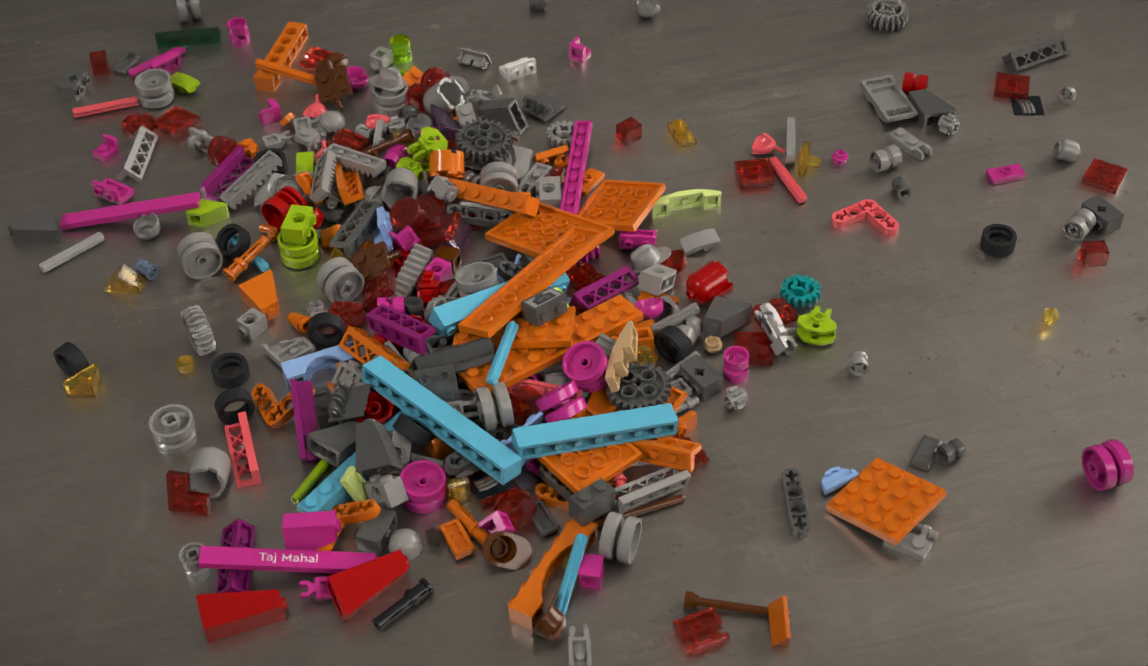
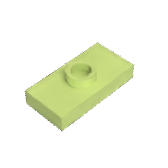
[339,466,368,502]

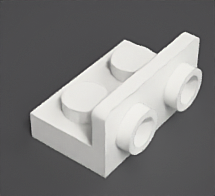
[499,57,537,82]

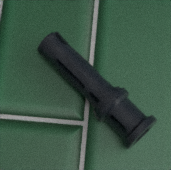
[372,578,434,631]

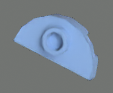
[821,466,860,495]

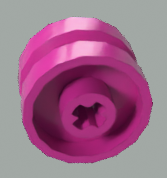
[562,341,609,393]
[535,380,587,423]
[1081,439,1134,491]
[400,460,446,514]

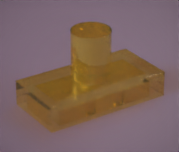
[798,141,821,177]

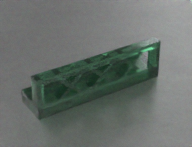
[155,27,222,49]

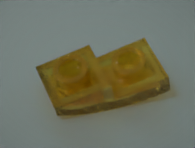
[666,119,697,148]

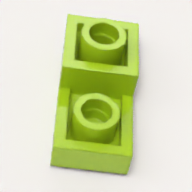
[170,72,200,94]
[296,151,315,174]

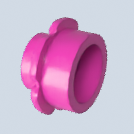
[831,149,849,165]

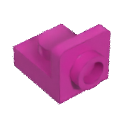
[92,133,120,163]

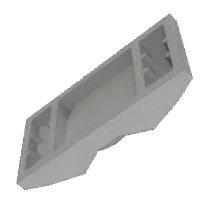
[860,74,919,123]
[464,145,533,182]
[254,171,325,209]

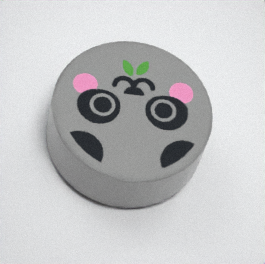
[1059,86,1077,104]

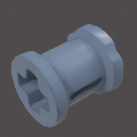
[134,258,159,280]

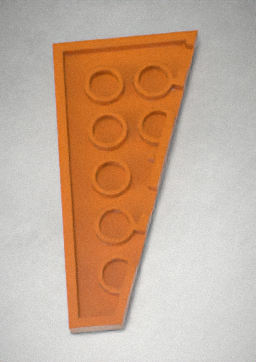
[452,306,576,349]

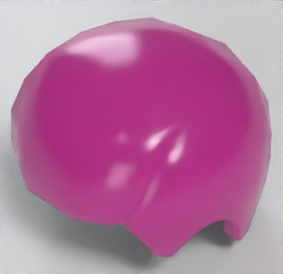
[347,66,369,89]
[635,298,663,320]

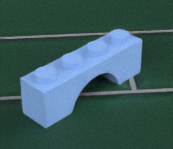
[280,341,362,392]

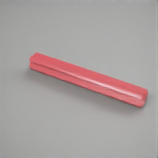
[72,96,139,118]
[769,156,807,204]

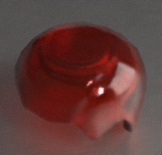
[660,250,687,274]

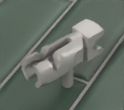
[754,303,797,356]

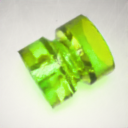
[389,34,412,65]

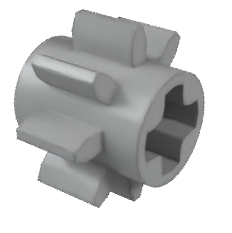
[938,113,959,135]
[386,116,406,138]
[723,385,748,411]

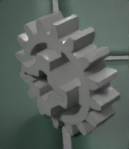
[546,120,575,148]

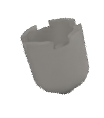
[423,77,465,118]
[381,168,418,211]
[184,447,231,499]

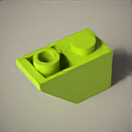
[186,199,230,228]

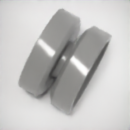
[174,0,202,23]
[134,69,175,109]
[371,83,410,117]
[480,162,518,192]
[177,232,223,279]
[316,257,365,305]
[455,262,499,298]
[475,382,514,432]
[148,404,198,456]
[599,511,642,564]

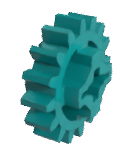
[780,274,821,308]

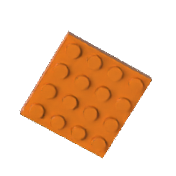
[578,180,666,232]
[536,405,643,493]
[826,457,946,546]

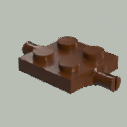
[314,60,353,111]
[351,241,402,289]

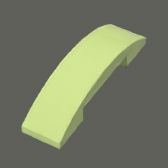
[652,189,722,219]

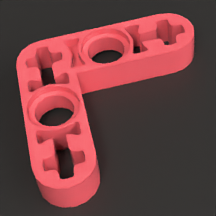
[831,199,899,237]

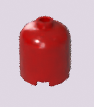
[686,260,734,306]

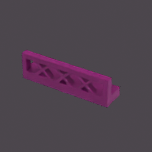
[199,146,254,202]
[569,265,639,311]
[366,304,436,355]
[290,378,321,463]
[215,518,255,593]

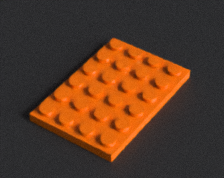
[485,202,615,258]

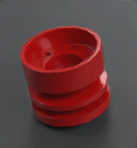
[260,186,308,233]

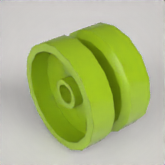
[277,227,321,269]

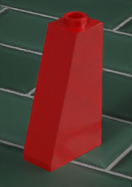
[326,549,410,623]
[196,589,288,643]

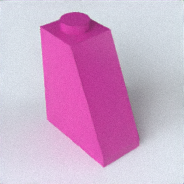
[282,510,341,550]

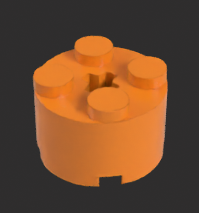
[429,149,465,180]

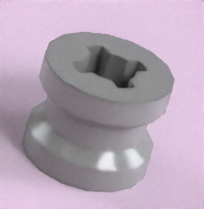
[848,351,869,376]

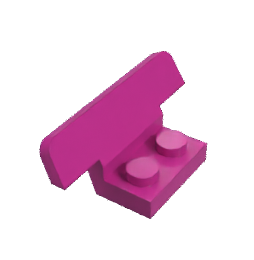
[128,47,186,78]

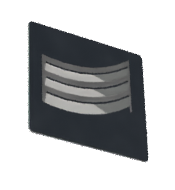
[1010,96,1044,116]
[465,470,516,500]

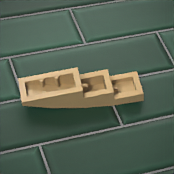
[605,320,638,392]

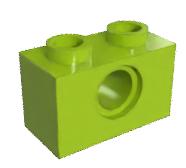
[281,205,316,244]

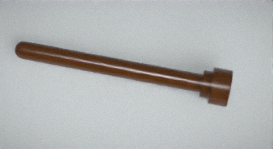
[361,129,414,152]
[592,494,685,532]
[684,591,791,618]

